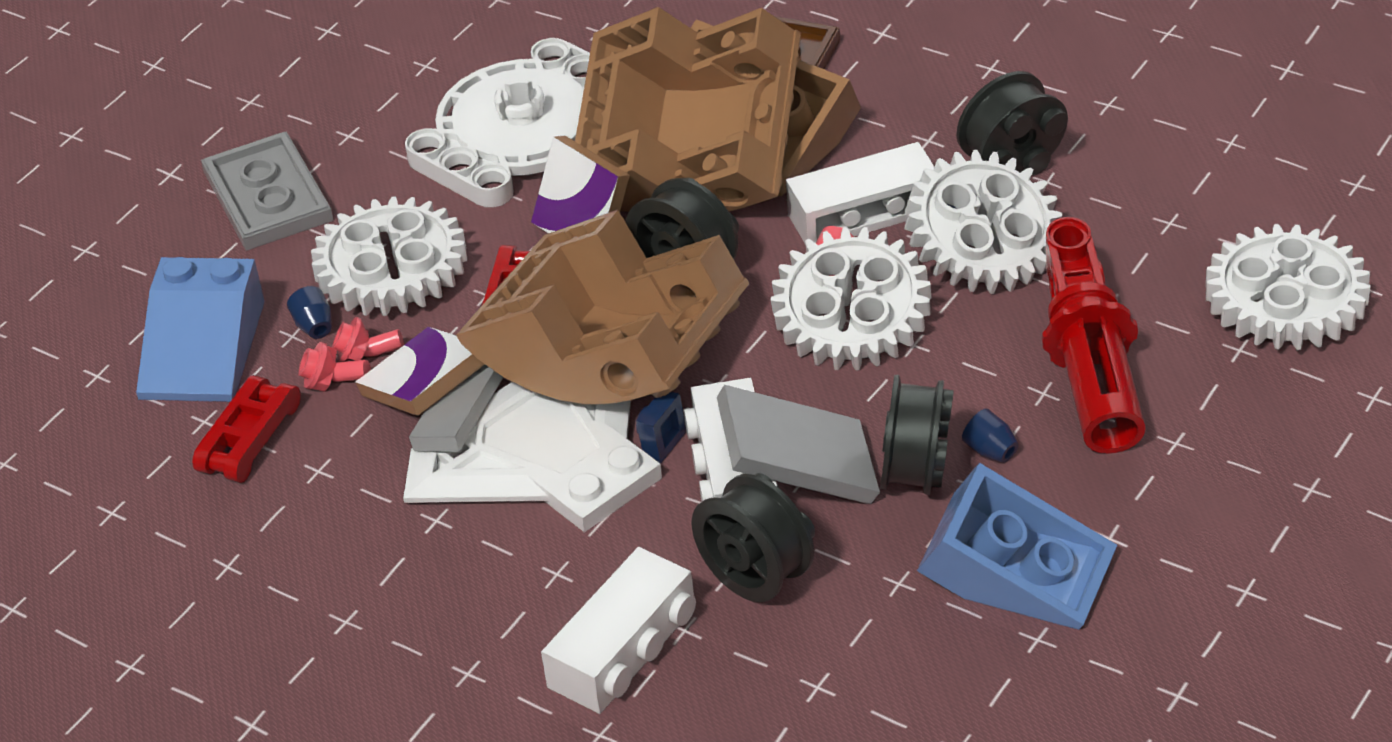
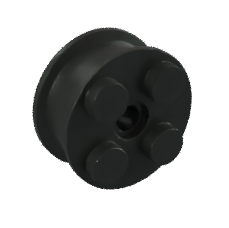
[956,71,1068,174]
[626,177,739,259]
[880,374,954,495]
[691,473,815,602]

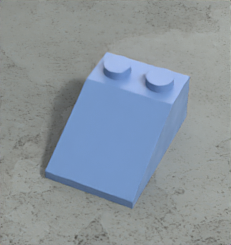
[136,257,265,402]
[917,463,1117,630]

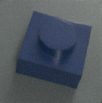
[636,391,687,463]

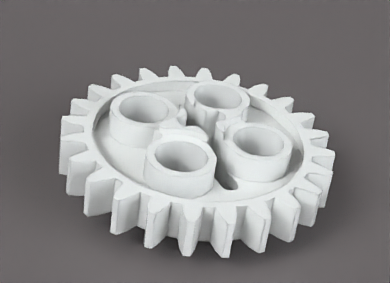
[905,150,1063,294]
[311,196,467,316]
[1206,224,1371,350]
[771,227,932,370]

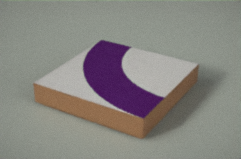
[531,135,630,233]
[355,327,485,416]

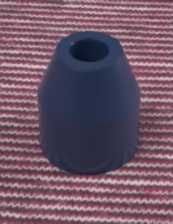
[287,286,332,339]
[962,408,1019,463]

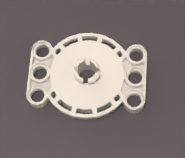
[405,38,590,207]

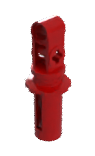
[1041,217,1146,454]

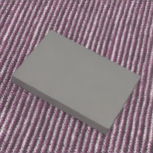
[201,131,333,251]
[716,384,880,504]

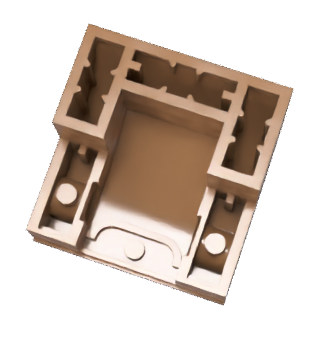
[575,7,801,212]
[456,210,749,404]

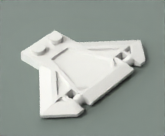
[403,382,662,533]

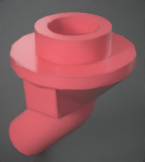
[332,317,404,362]
[298,342,371,392]

